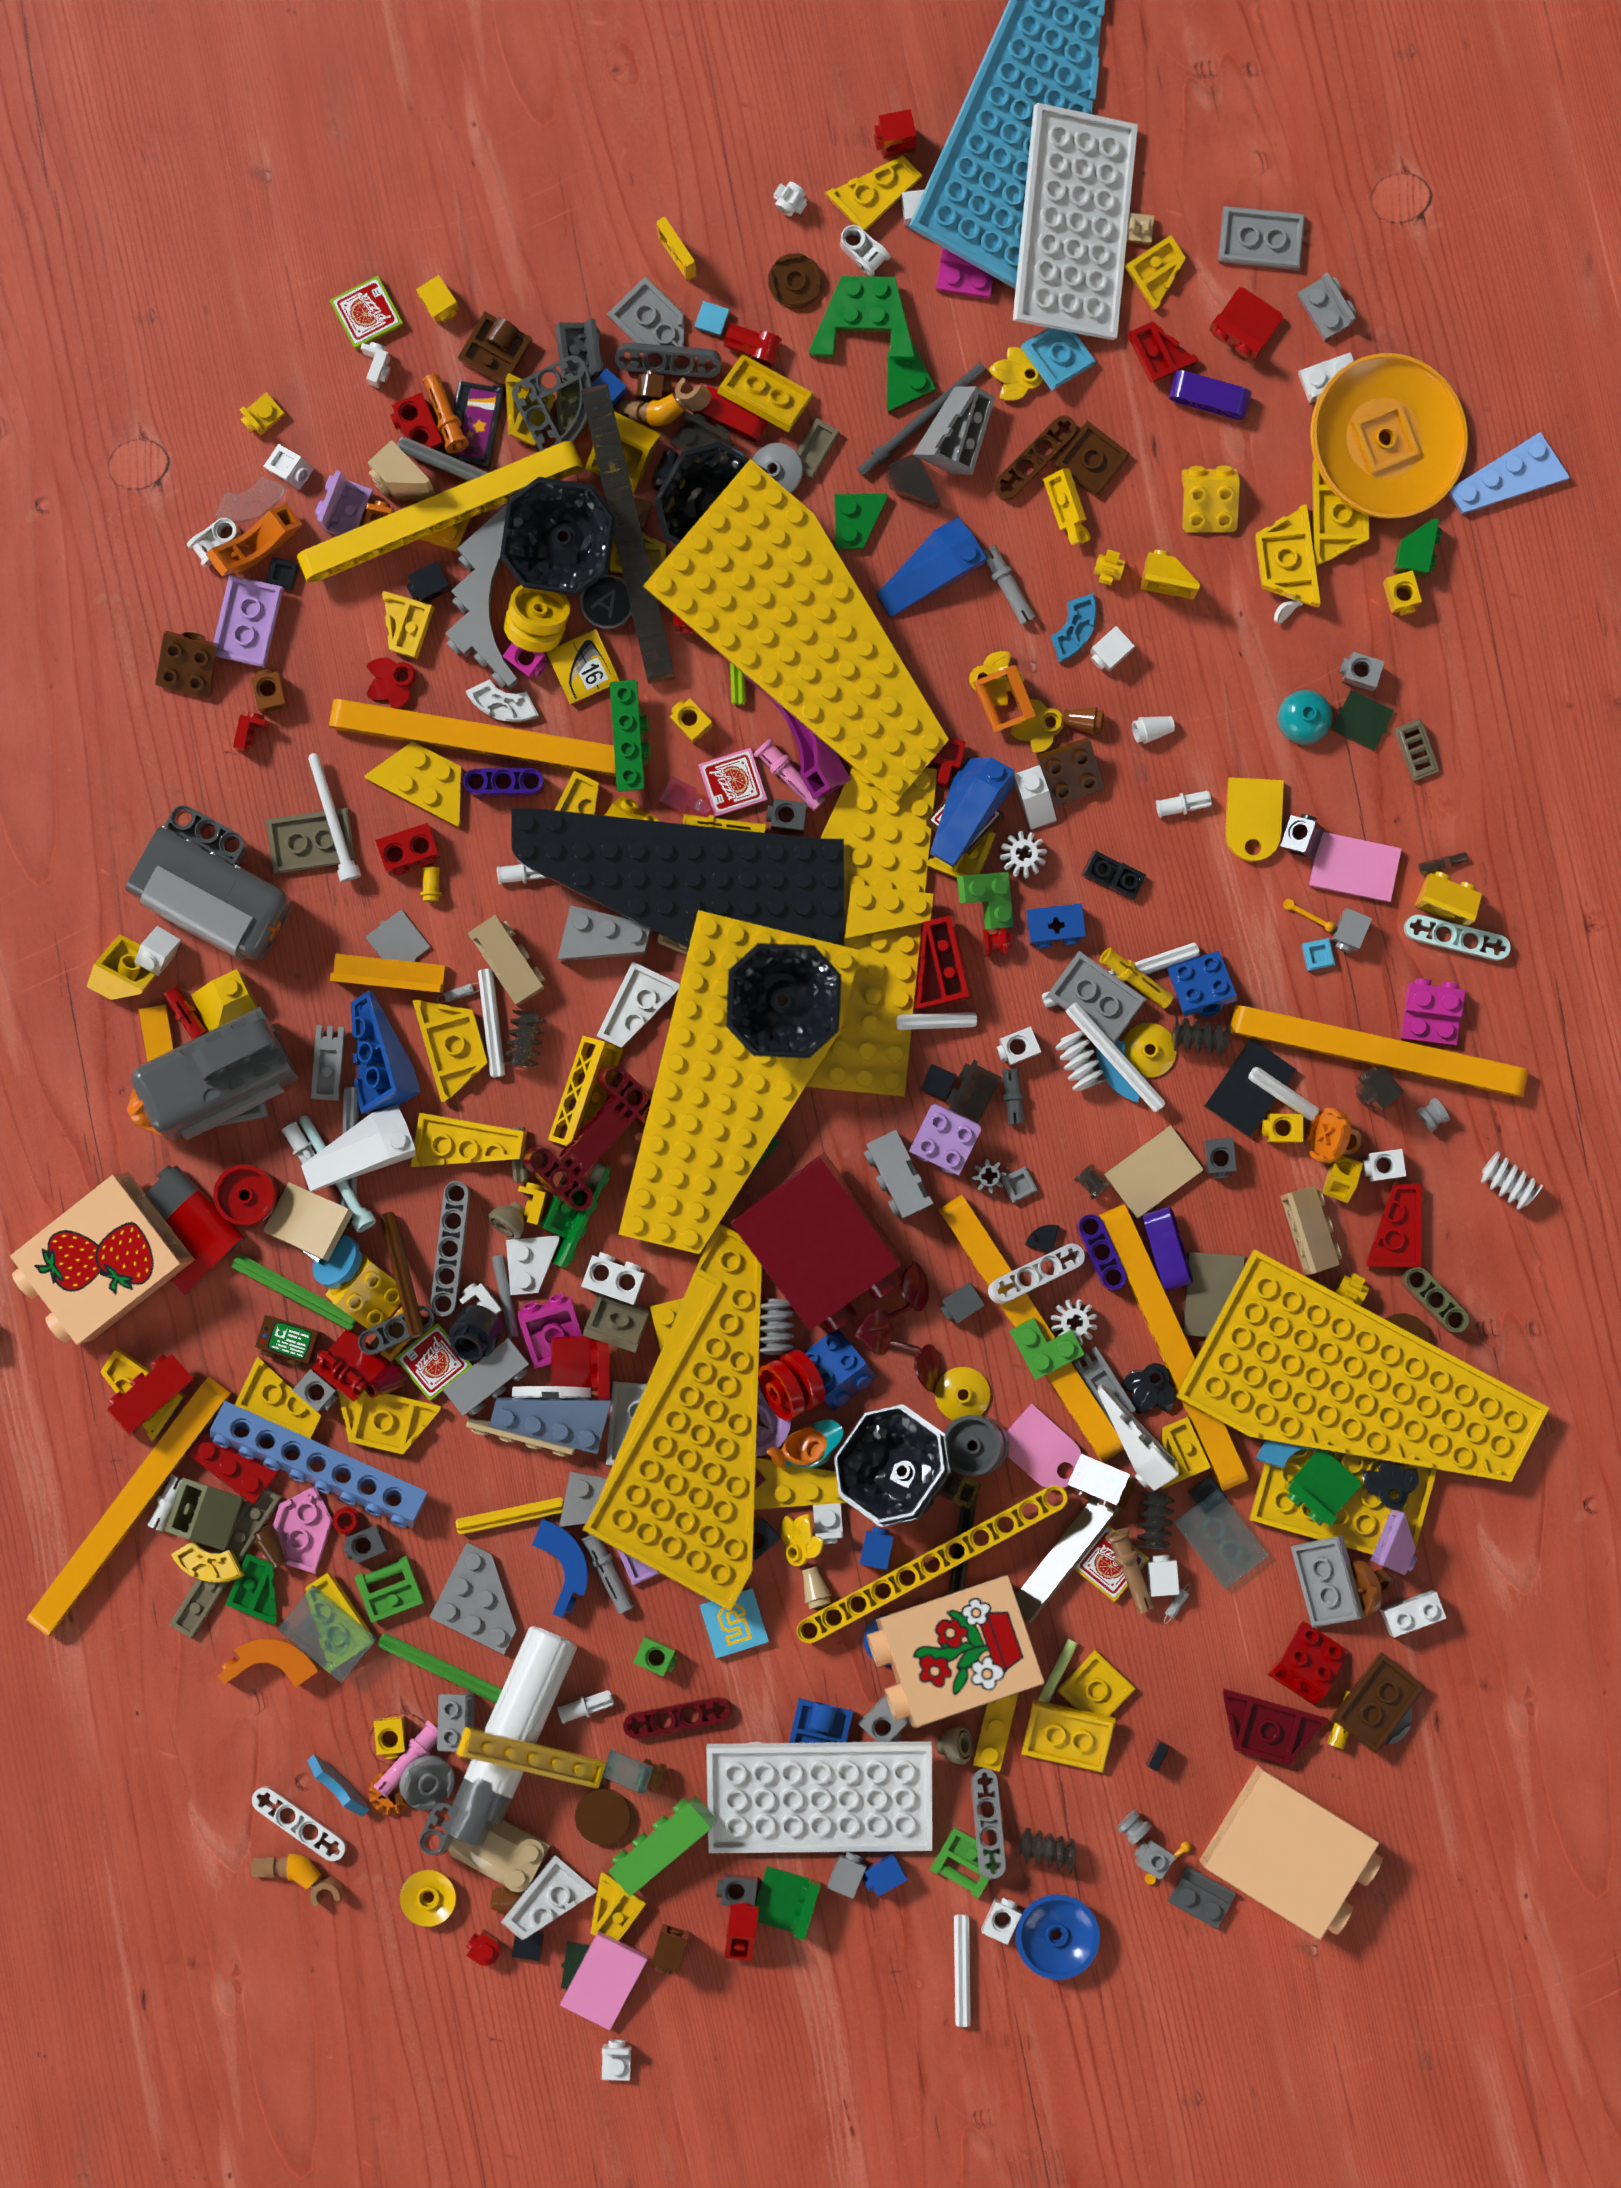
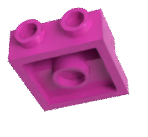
[936,247,993,299]
[1401,979,1465,1046]
[518,1294,583,1369]

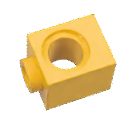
[416,275,459,323]
[1383,570,1422,616]
[670,698,713,744]
[1262,1114,1303,1143]
[1322,1155,1363,1203]
[374,1716,407,1759]

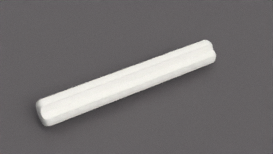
[478,969,505,1078]
[954,1914,971,2027]

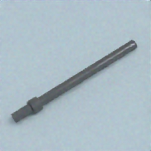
[857,362,986,477]

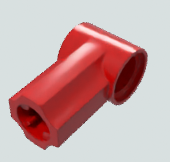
[723,323,782,366]

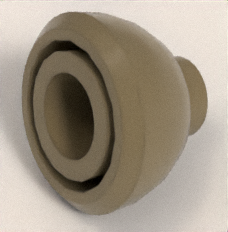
[488,1202,525,1239]
[936,1725,973,1765]

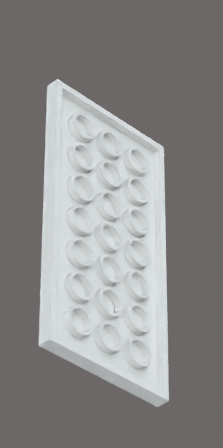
[1013,103,1138,340]
[707,1741,932,1853]

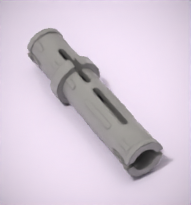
[983,545,1036,625]
[582,1535,634,1614]

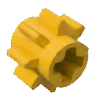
[1093,549,1125,585]
[1335,1273,1369,1306]

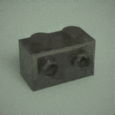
[1355,1066,1404,1112]

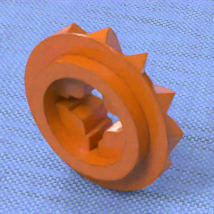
[368,1770,409,1815]

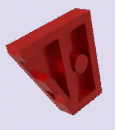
[1127,322,1199,383]

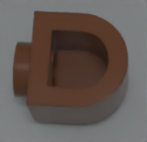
[636,370,671,402]

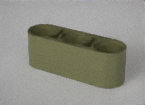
[1401,1267,1469,1333]

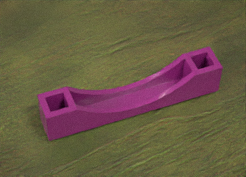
[744,674,851,800]

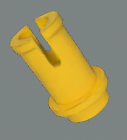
[420,867,442,902]

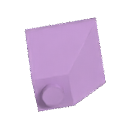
[1370,1510,1417,1575]

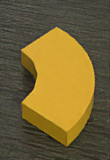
[171,1541,244,1583]

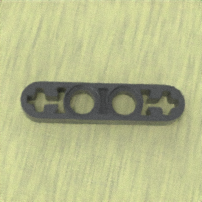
[615,342,722,378]

